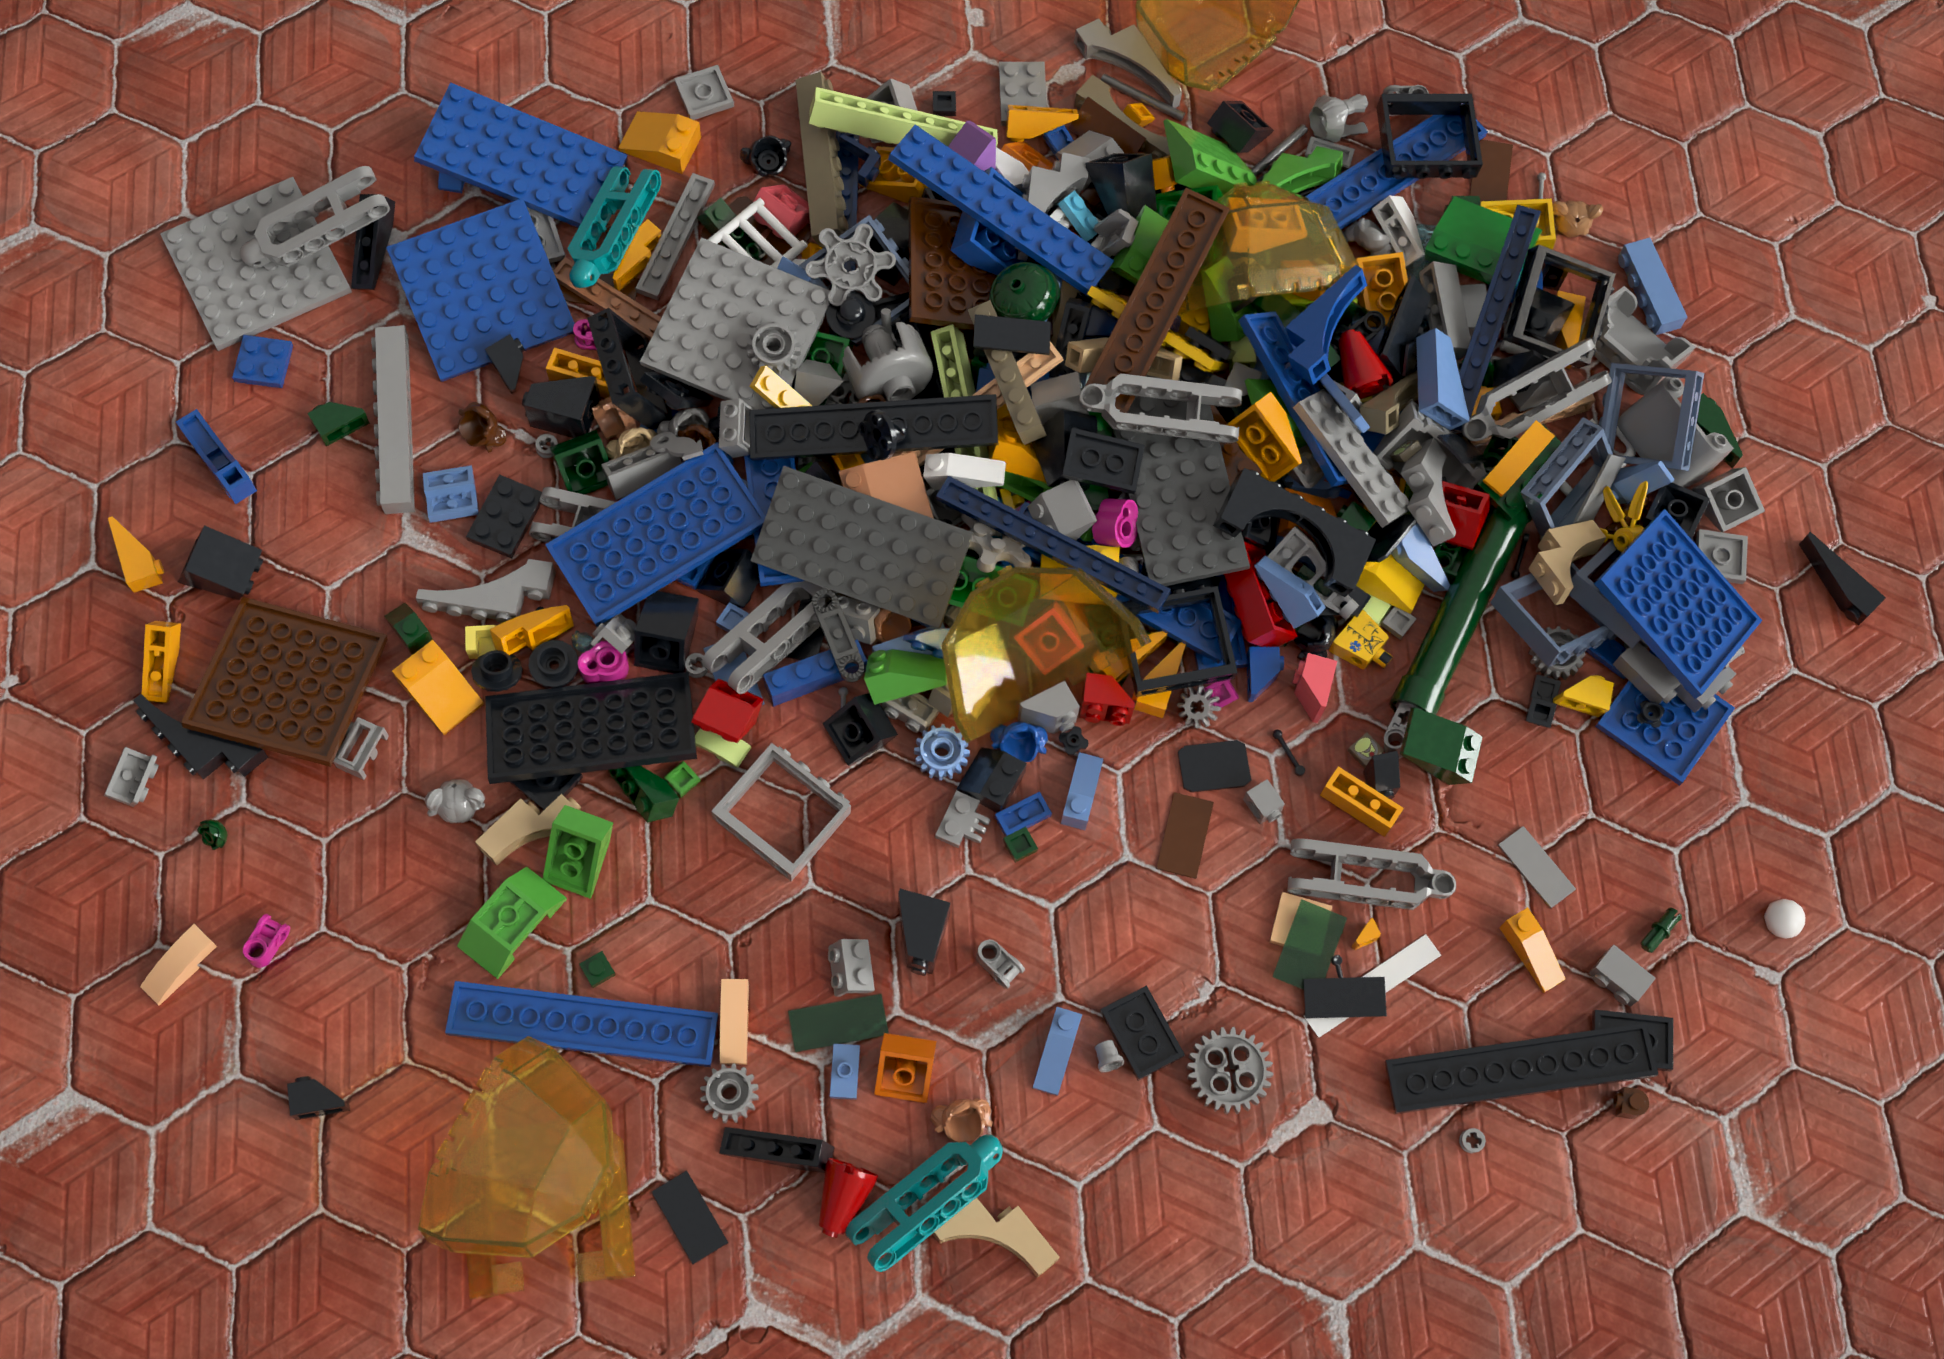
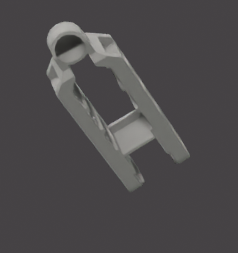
[240,166,390,268]
[1461,338,1612,441]
[1079,373,1242,443]
[529,487,616,543]
[702,581,838,694]
[1287,839,1456,910]

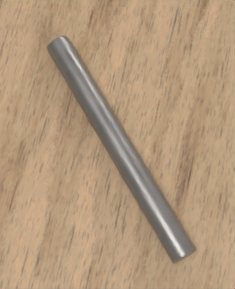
[1101,74,1185,121]
[1251,124,1308,177]

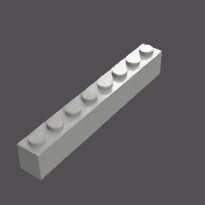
[371,325,415,514]

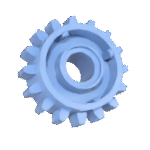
[914,724,970,780]

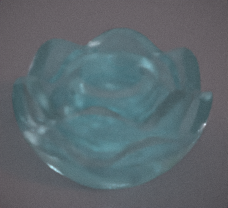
[571,630,601,653]

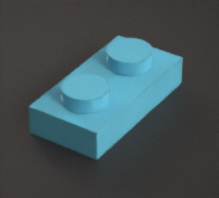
[1058,190,1099,242]

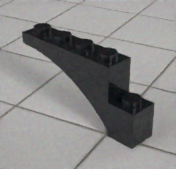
[133,694,269,780]

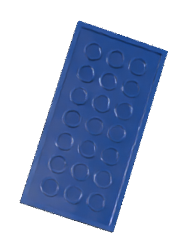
[414,82,627,231]
[545,443,766,627]

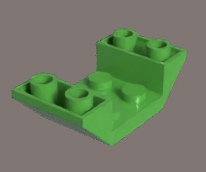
[457,867,567,979]

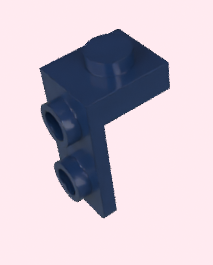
[839,133,881,187]

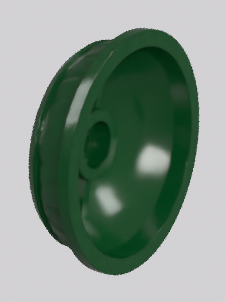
[989,262,1060,321]

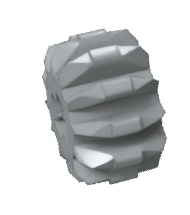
[1177,685,1221,728]

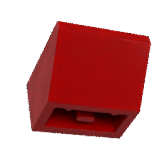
[1442,481,1490,550]
[1079,673,1135,726]
[691,678,764,743]

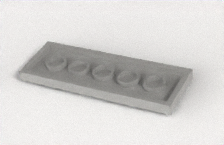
[1293,389,1409,528]

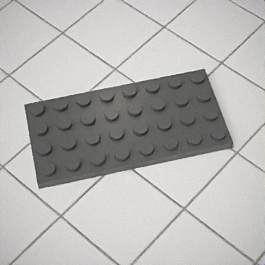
[1113,382,1250,586]
[751,466,974,628]

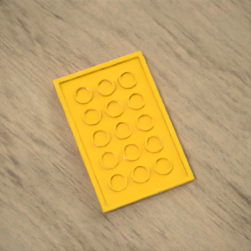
[1087,286,1230,374]

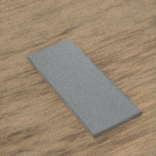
[1573,454,1626,524]
[1498,826,1576,909]

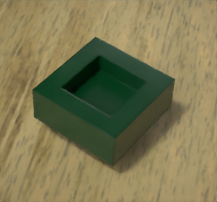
[1003,827,1038,863]
[579,951,616,988]

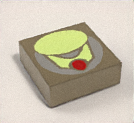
[1389,440,1422,462]
[1347,733,1384,768]

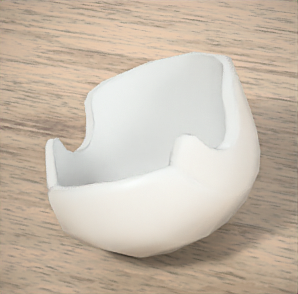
[1764,899,1805,939]

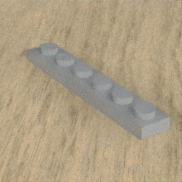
[636,173,715,300]

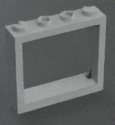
[711,743,851,882]

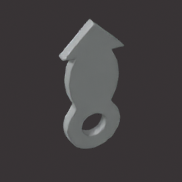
[650,432,704,461]

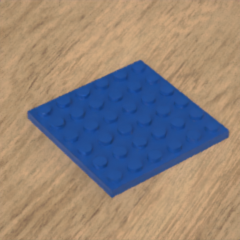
[386,198,575,382]
[1594,509,1762,699]

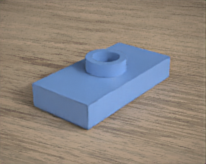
[830,1044,860,1100]

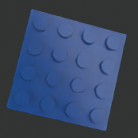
[1595,650,1735,786]

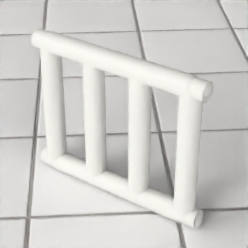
[708,198,808,268]

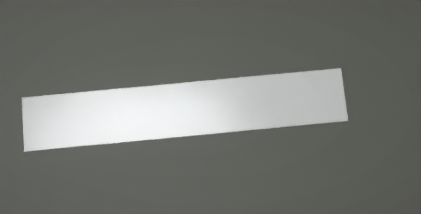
[1304,934,1441,1037]

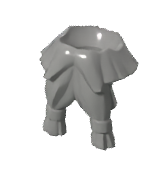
[1309,94,1368,143]

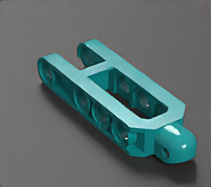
[567,166,662,288]
[845,1134,1003,1272]

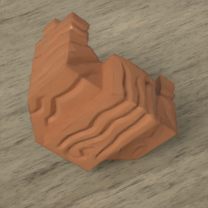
[591,397,637,440]

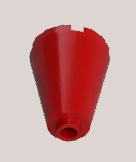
[1338,329,1393,399]
[819,1158,878,1238]

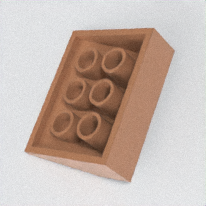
[839,452,934,519]

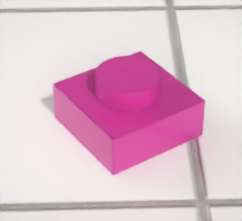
[1204,680,1239,708]

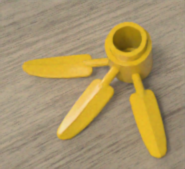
[1600,481,1648,552]

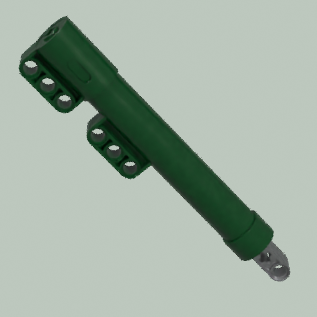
[1384,436,1542,759]

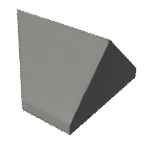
[795,359,843,406]

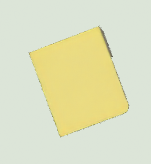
[465,625,496,659]

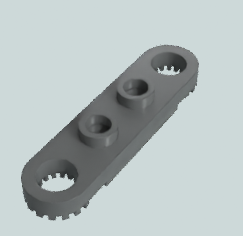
[812,589,865,682]

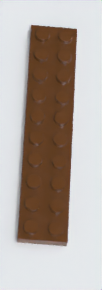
[1084,188,1230,413]

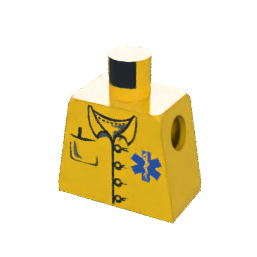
[1329,610,1393,669]

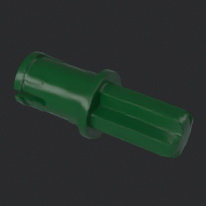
[1640,908,1682,953]

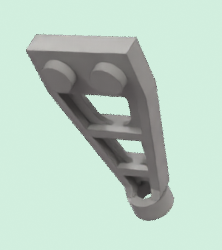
[1267,526,1359,620]

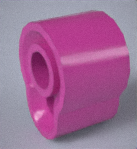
[1092,498,1138,548]
[578,640,629,684]

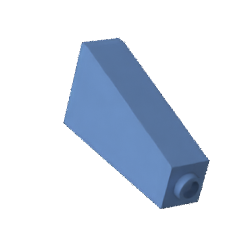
[1416,328,1469,430]

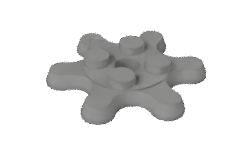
[805,224,896,307]
[961,506,1031,573]

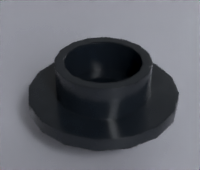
[528,640,579,688]
[471,650,522,692]

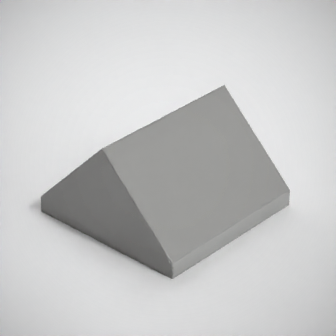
[1031,371,1089,425]

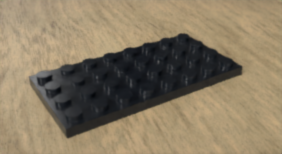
[485,672,697,784]

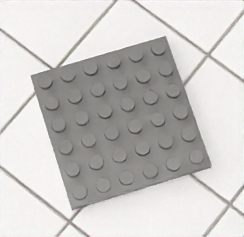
[160,177,352,351]
[640,238,830,410]

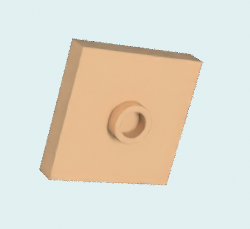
[1269,892,1332,956]

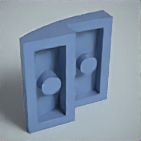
[423,465,479,523]

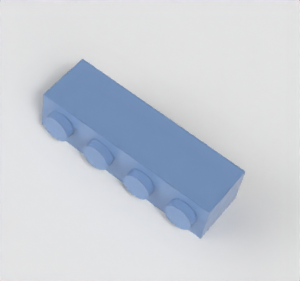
[1618,238,1687,335]

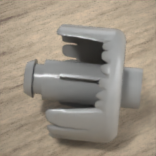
[842,322,933,401]

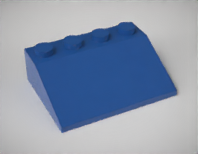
[951,167,1028,275]

